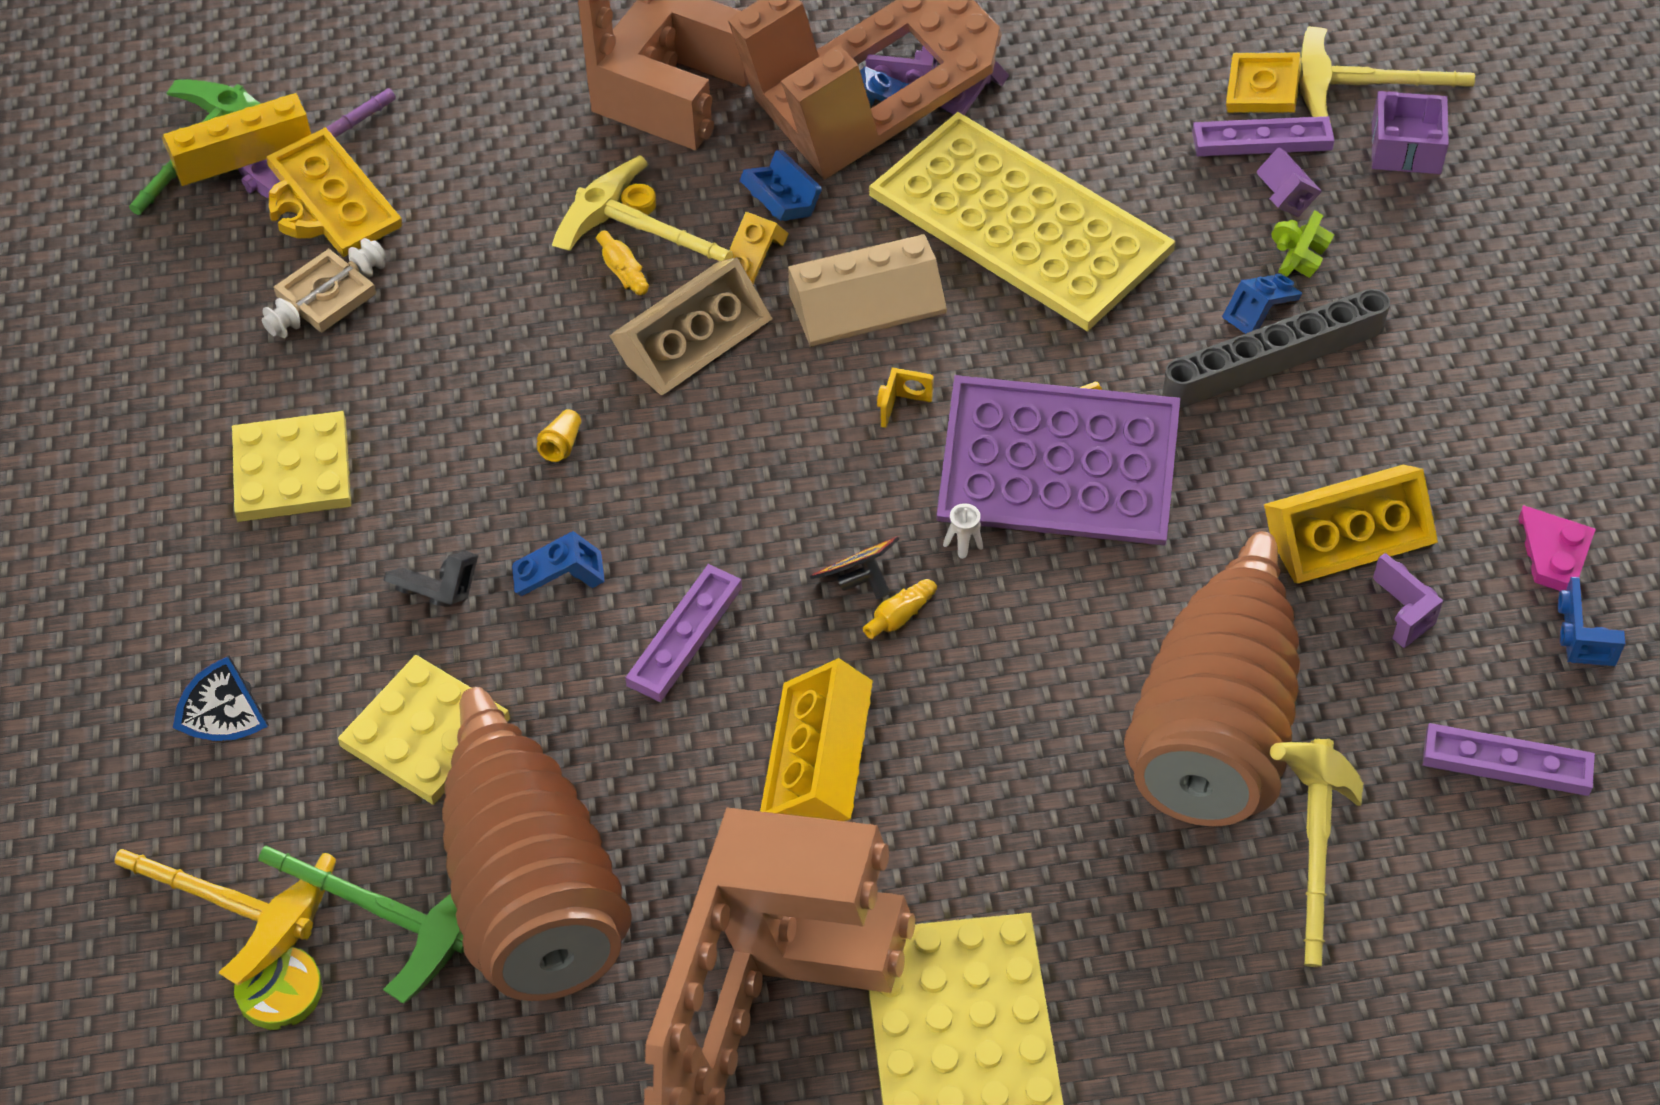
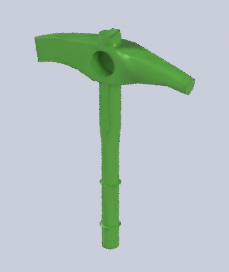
[129,80,260,215]
[258,845,464,1004]

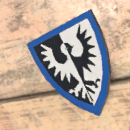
[173,655,269,741]

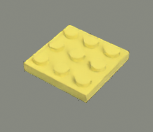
[232,411,351,522]
[338,655,510,805]

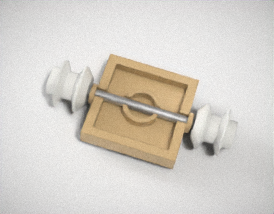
[262,238,386,338]

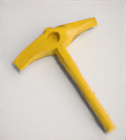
[115,849,336,985]

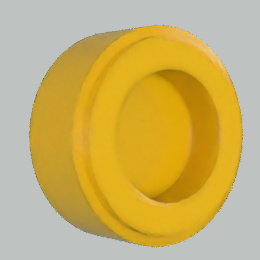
[621,184,656,215]

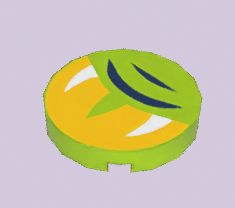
[234,947,322,1030]

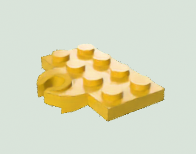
[266,127,402,257]

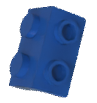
[740,150,822,221]

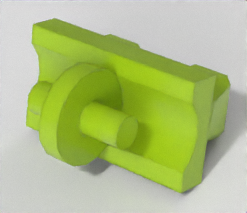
[1271,210,1334,278]

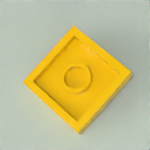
[1226,53,1301,112]

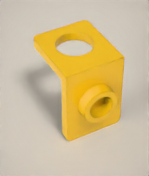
[877,367,934,428]

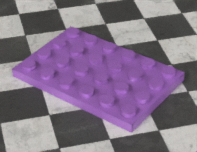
[937,375,1180,546]

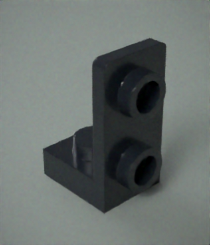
[384,550,478,607]

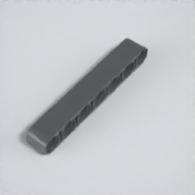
[1162,289,1390,408]

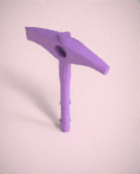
[238,88,396,199]

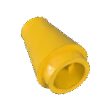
[537,409,582,462]

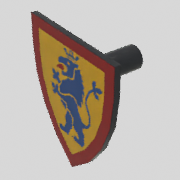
[810,536,900,599]

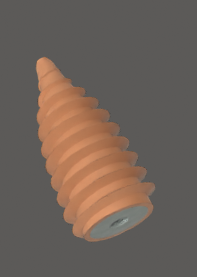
[1124,531,1300,826]
[442,687,632,1001]

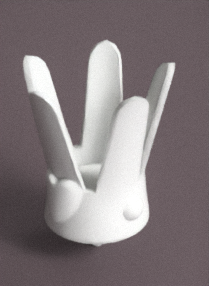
[943,504,983,559]

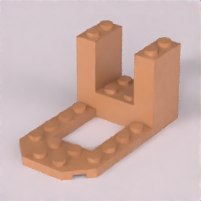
[578,0,749,150]
[728,0,1002,180]
[644,808,915,1105]

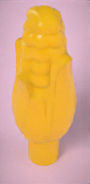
[596,230,649,296]
[863,579,937,639]

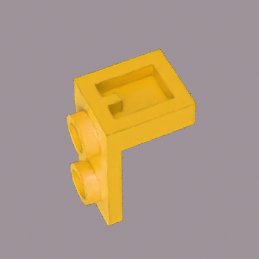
[729,212,789,284]

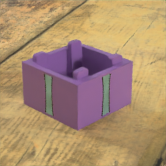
[1372,91,1449,174]

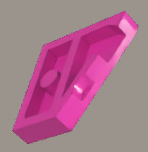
[1518,505,1595,591]

